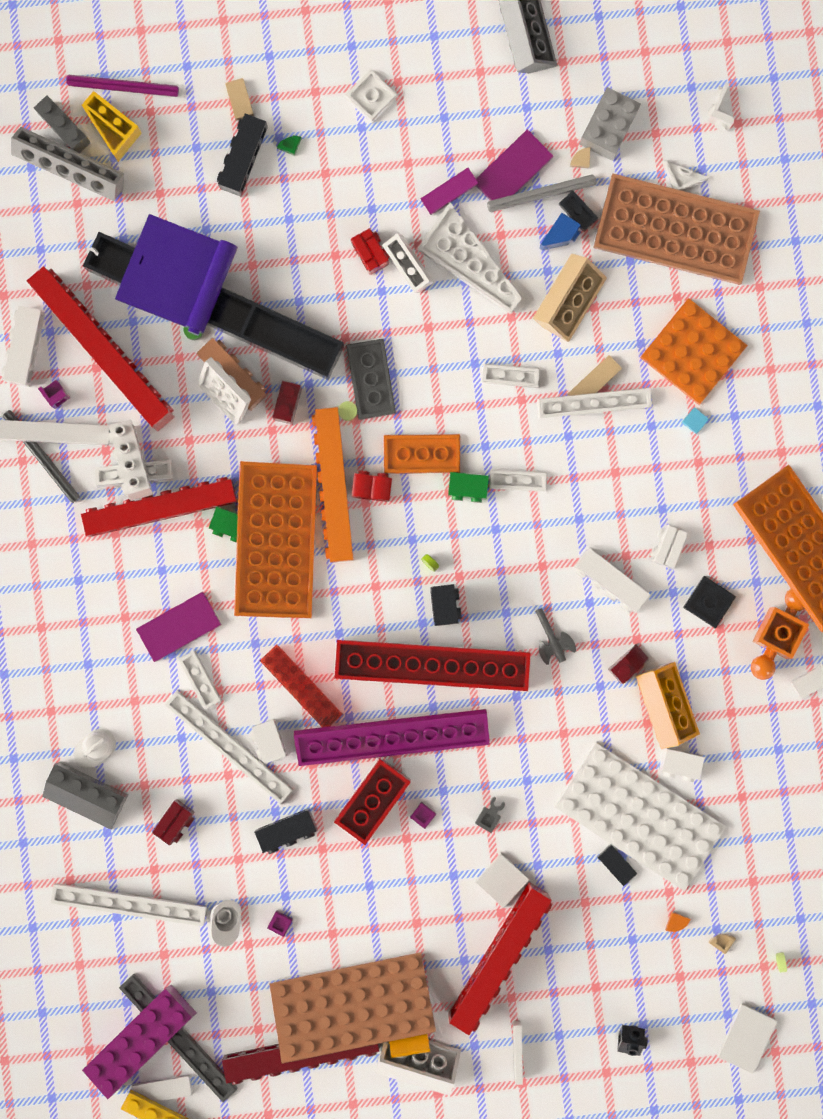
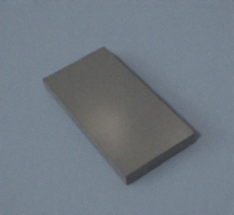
[346,338,396,420]

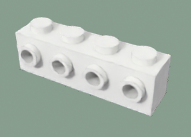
[107,419,153,501]

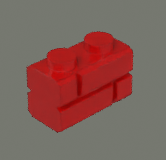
[350,228,390,275]

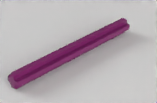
[66,74,179,97]

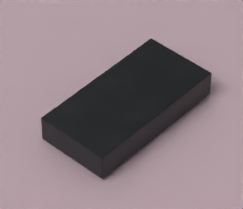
[597,844,638,887]

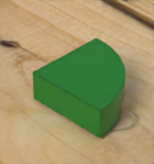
[277,135,302,156]

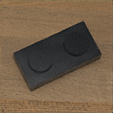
[558,190,598,232]

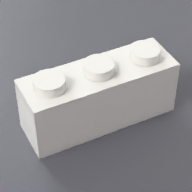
[382,234,434,293]

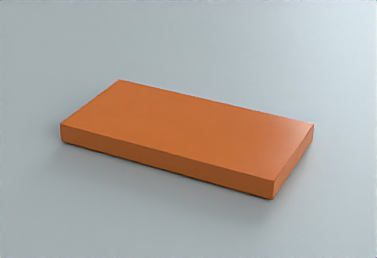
[384,434,460,474]

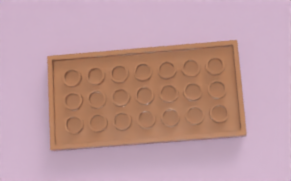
[593,173,760,285]
[269,952,436,1063]

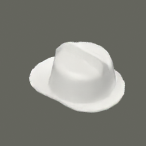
[73,729,116,769]
[210,900,241,947]

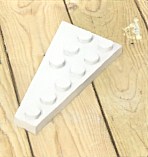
[417,202,522,315]

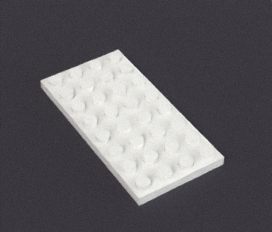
[554,742,726,892]

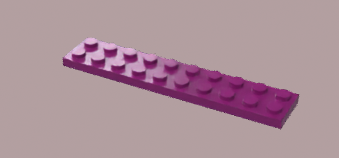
[294,709,490,766]

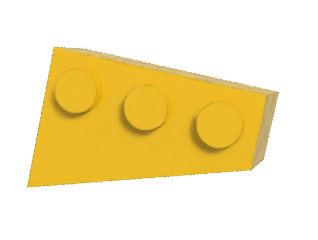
[82,90,142,162]

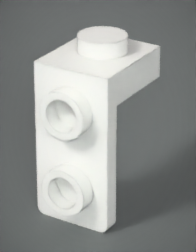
[707,82,735,131]

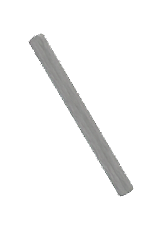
[487,174,597,212]

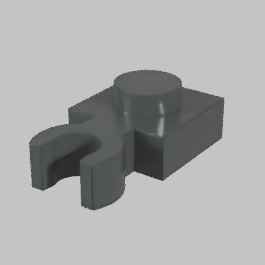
[475,796,505,834]

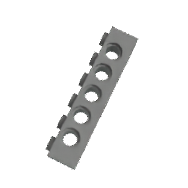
[11,127,125,201]

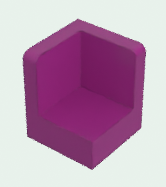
[38,380,70,409]

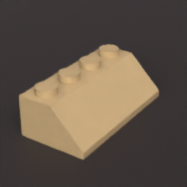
[533,253,607,342]

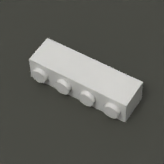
[1,305,45,387]
[573,548,650,614]

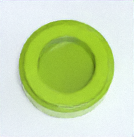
[421,554,439,572]

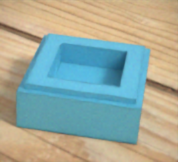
[681,407,709,434]

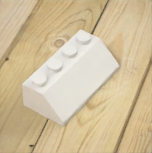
[375,1040,461,1095]

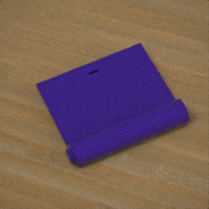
[115,214,238,336]

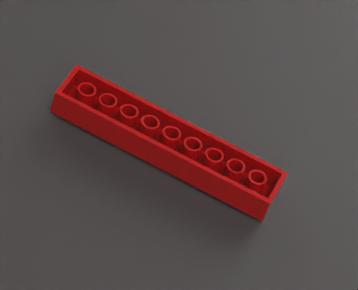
[26,266,175,431]
[334,640,531,691]

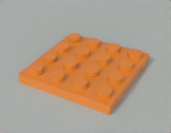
[640,298,748,405]

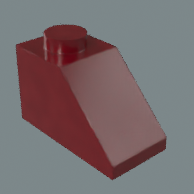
[608,644,649,684]

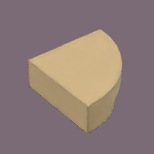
[570,147,590,168]
[709,934,736,954]

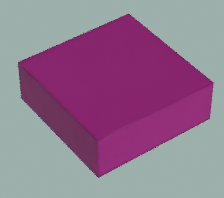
[410,801,437,829]
[267,910,293,937]

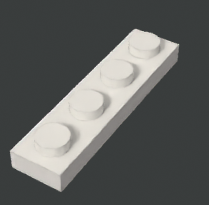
[95,459,173,488]

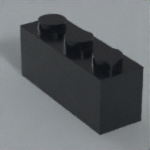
[254,808,318,854]

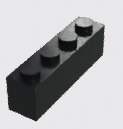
[217,113,268,197]

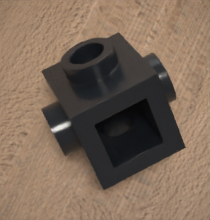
[617,1024,648,1056]

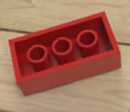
[334,757,411,845]

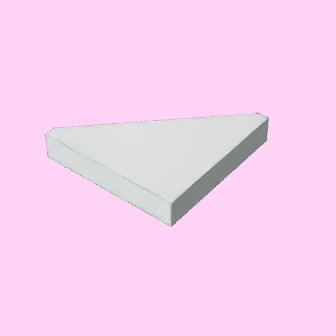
[662,160,709,191]

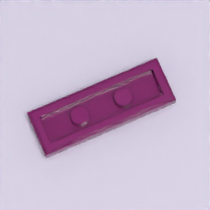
[420,167,479,215]

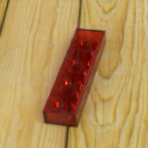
[259,644,343,727]

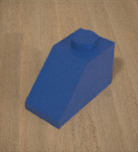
[539,212,581,251]

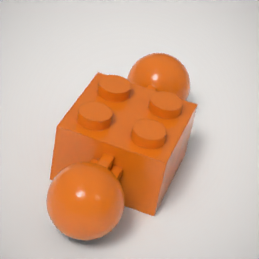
[751,589,809,680]

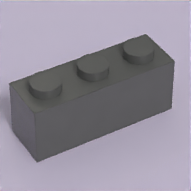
[33,95,91,153]

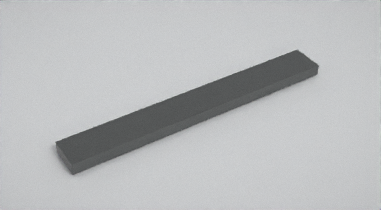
[119,974,238,1102]

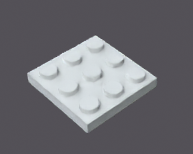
[197,357,251,425]

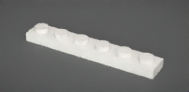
[537,387,652,418]

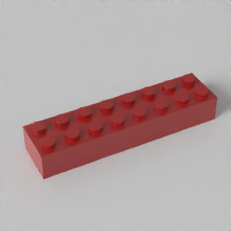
[448,882,552,1036]

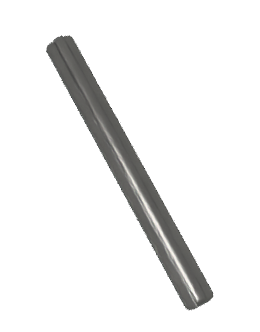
[2,410,80,503]

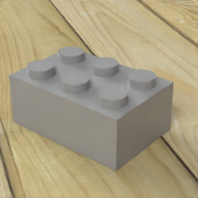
[579,87,641,161]

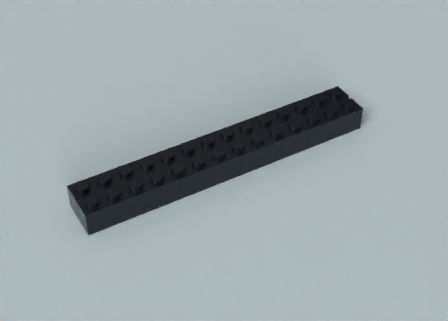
[83,232,344,381]

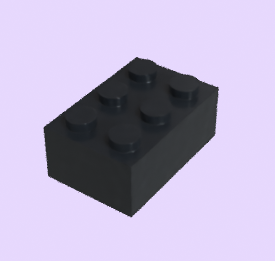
[430,584,462,626]

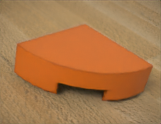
[665,912,691,932]

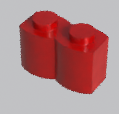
[351,470,392,502]

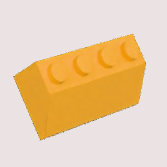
[636,662,700,749]

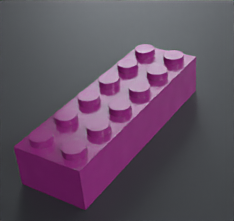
[82,984,197,1100]

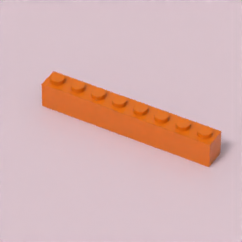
[312,407,354,563]

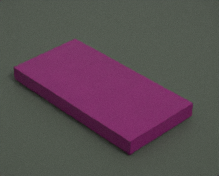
[476,129,554,201]
[136,591,222,662]

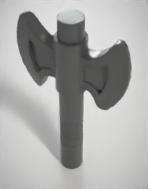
[535,608,576,665]

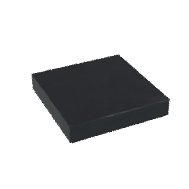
[683,576,737,629]

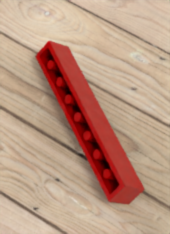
[81,477,238,537]

